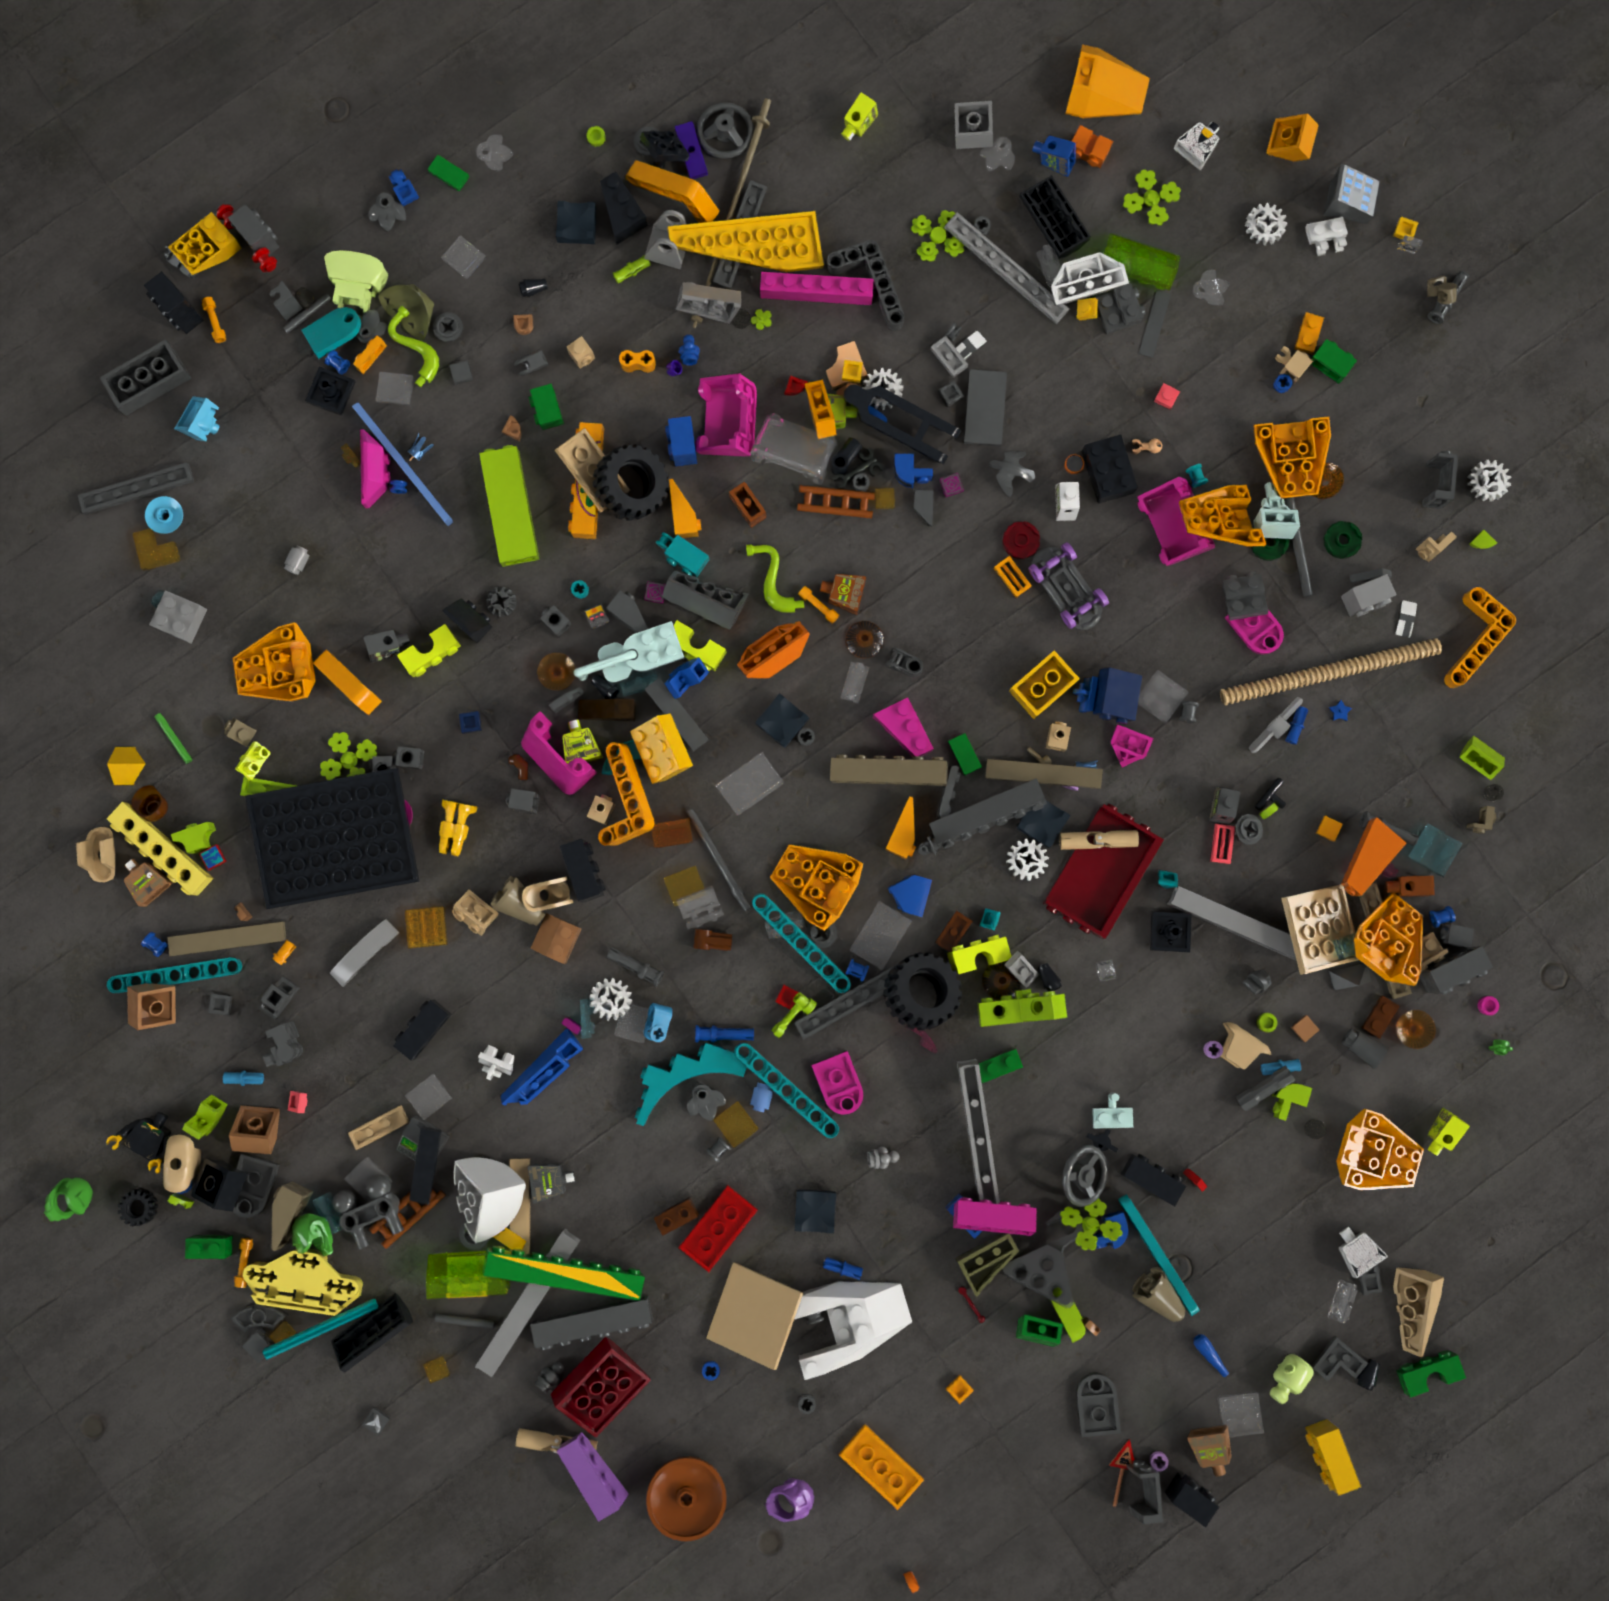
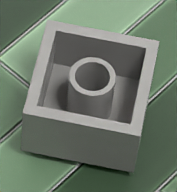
[955,101,993,149]
[1341,574,1397,617]
[149,590,207,644]

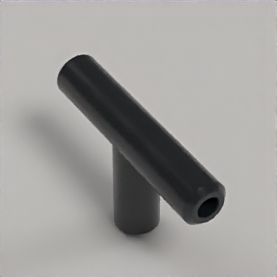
[1255,778,1286,810]

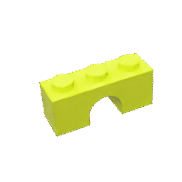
[674,620,727,671]
[397,624,461,677]
[947,935,1012,974]

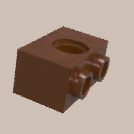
[654,1197,699,1236]

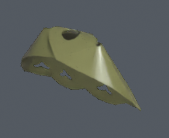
[378,284,434,340]

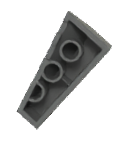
[662,571,749,630]

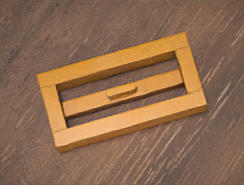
[994,556,1032,598]

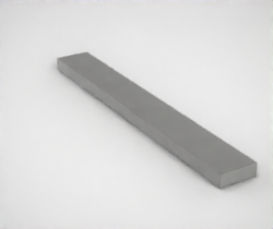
[944,212,1069,325]

